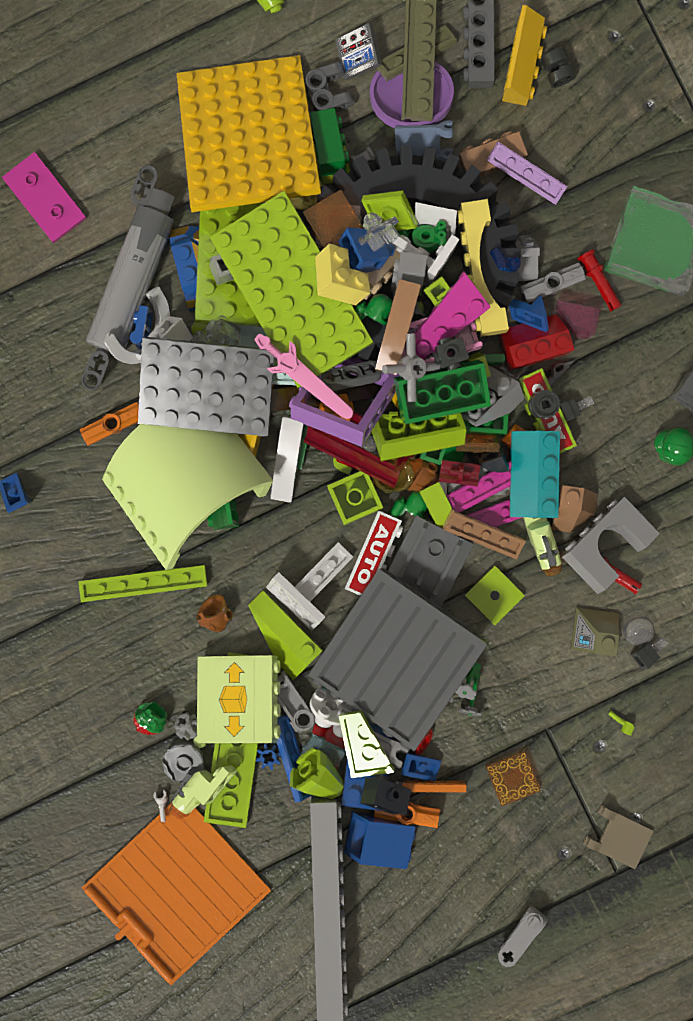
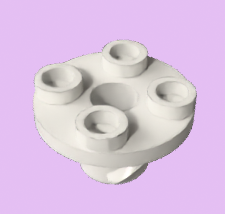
[310,689,352,728]

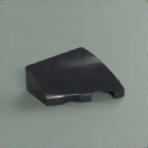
[466,445,510,473]

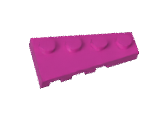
[406,271,491,359]

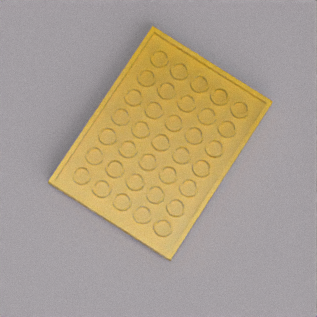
[177,55,321,212]

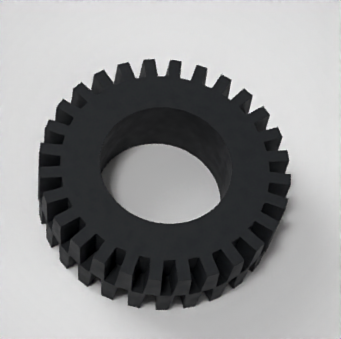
[305,145,521,366]

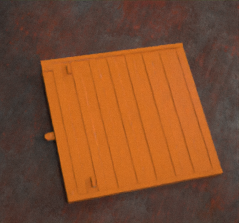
[82,803,271,985]

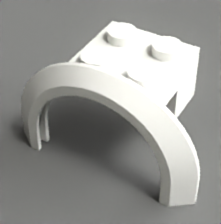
[104,287,193,364]

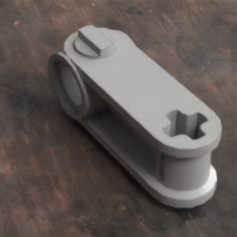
[278,670,316,733]
[498,905,549,967]

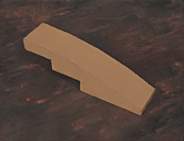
[375,279,421,375]

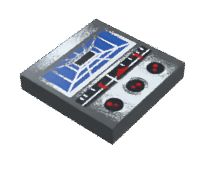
[335,23,382,80]

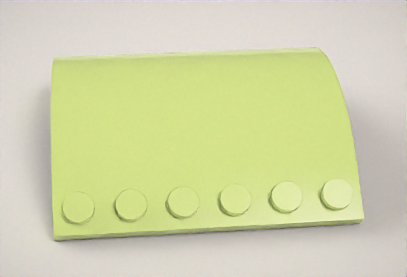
[102,424,273,570]

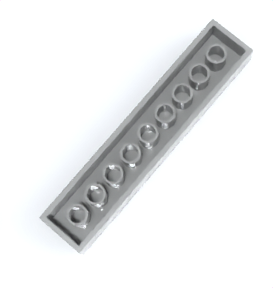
[310,796,348,1021]

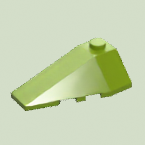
[248,591,323,680]

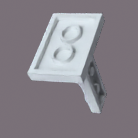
[372,222,459,286]
[266,543,353,631]

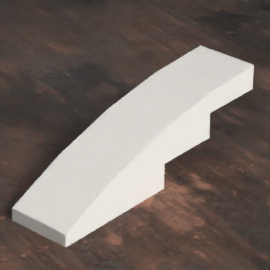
[271,415,304,503]

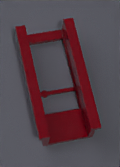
[304,412,415,488]

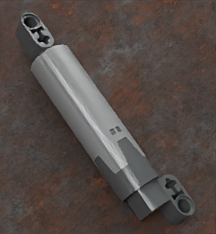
[82,165,175,391]

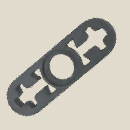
[321,361,382,391]

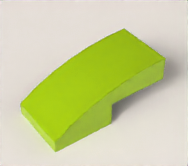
[419,482,452,528]

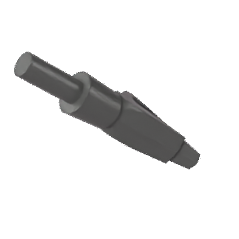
[547,360,574,387]

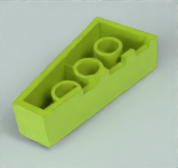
[372,412,466,461]

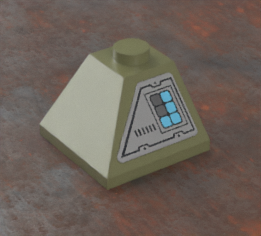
[570,607,619,656]

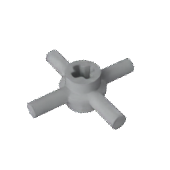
[382,334,440,402]

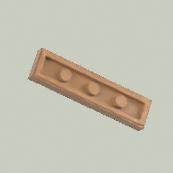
[442,509,526,559]

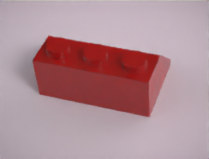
[498,314,575,372]

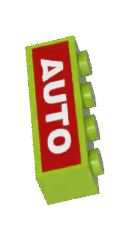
[516,368,577,453]

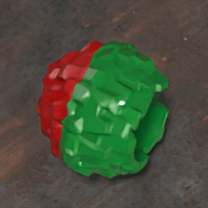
[134,701,167,735]

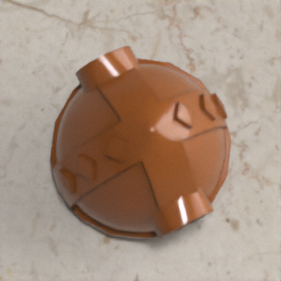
[407,458,439,491]
[196,595,233,633]

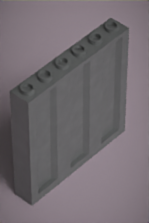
[309,568,490,751]

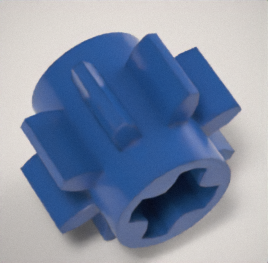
[256,743,281,770]

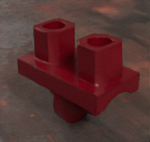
[439,460,480,487]

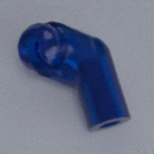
[490,247,521,273]

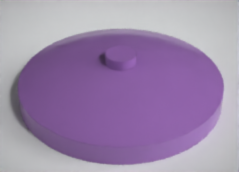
[370,62,454,128]

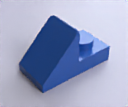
[509,295,549,332]
[0,473,32,513]
[401,751,441,781]

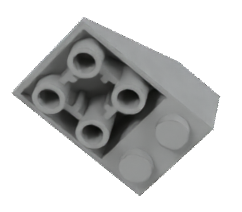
[461,365,524,427]

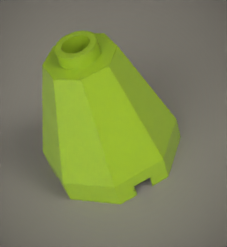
[290,748,344,799]

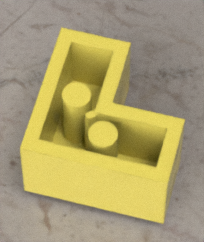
[315,244,370,306]

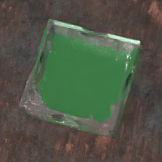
[603,186,693,297]

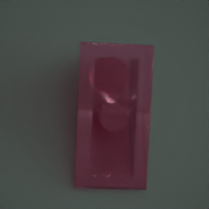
[555,300,600,339]

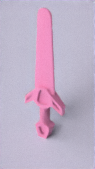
[254,334,353,419]

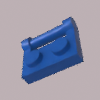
[130,305,154,349]

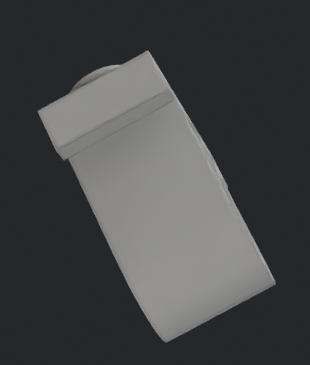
[515,235,540,281]

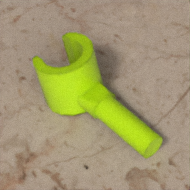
[608,710,634,736]

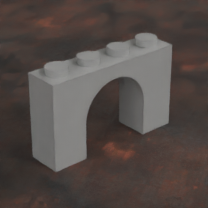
[562,497,660,594]

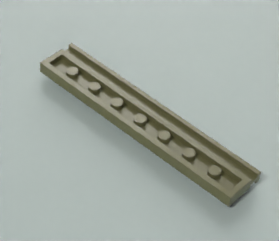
[401,0,437,121]

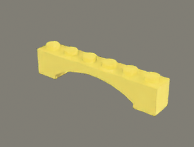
[457,199,509,337]

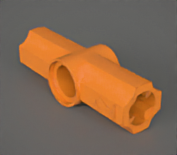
[80,402,139,446]
[374,802,440,828]

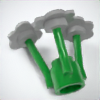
[449,662,482,716]

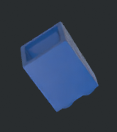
[344,811,415,869]

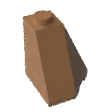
[550,485,598,533]

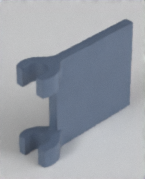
[395,120,453,162]

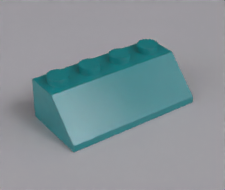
[510,431,560,518]

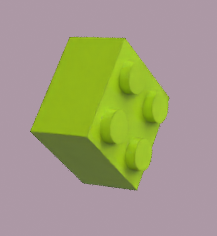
[327,471,383,526]

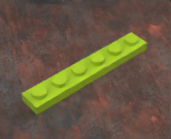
[78,565,208,602]

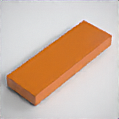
[401,780,466,792]

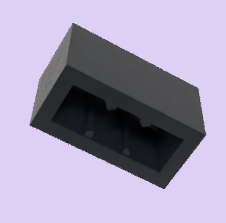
[360,775,411,815]

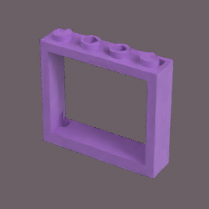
[289,356,400,447]

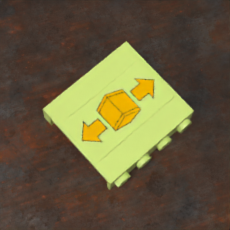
[197,655,281,743]

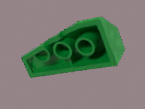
[207,498,240,531]

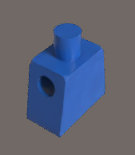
[338,227,394,273]

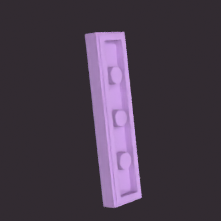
[486,142,567,205]

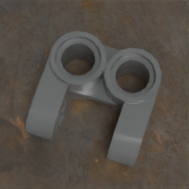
[306,62,355,112]

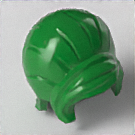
[654,427,693,466]

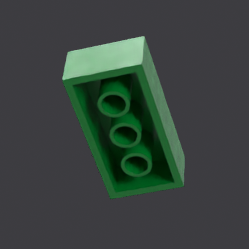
[393,359,491,424]

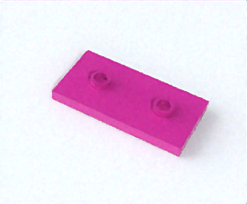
[2,152,87,243]

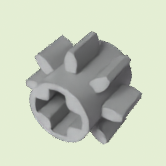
[173,712,197,740]

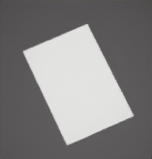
[415,202,457,240]

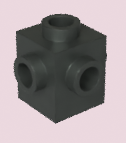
[433,336,469,371]

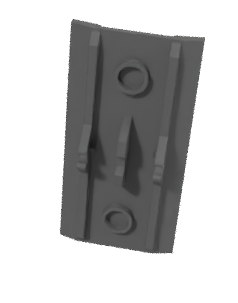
[388,515,474,607]

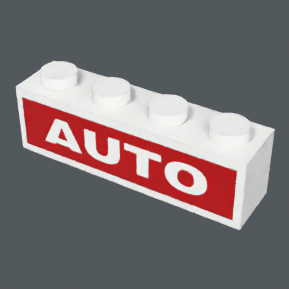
[345,511,404,596]

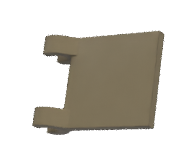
[583,805,654,869]

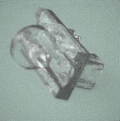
[358,213,400,252]

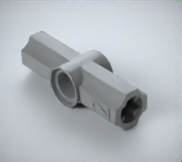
[520,263,586,304]

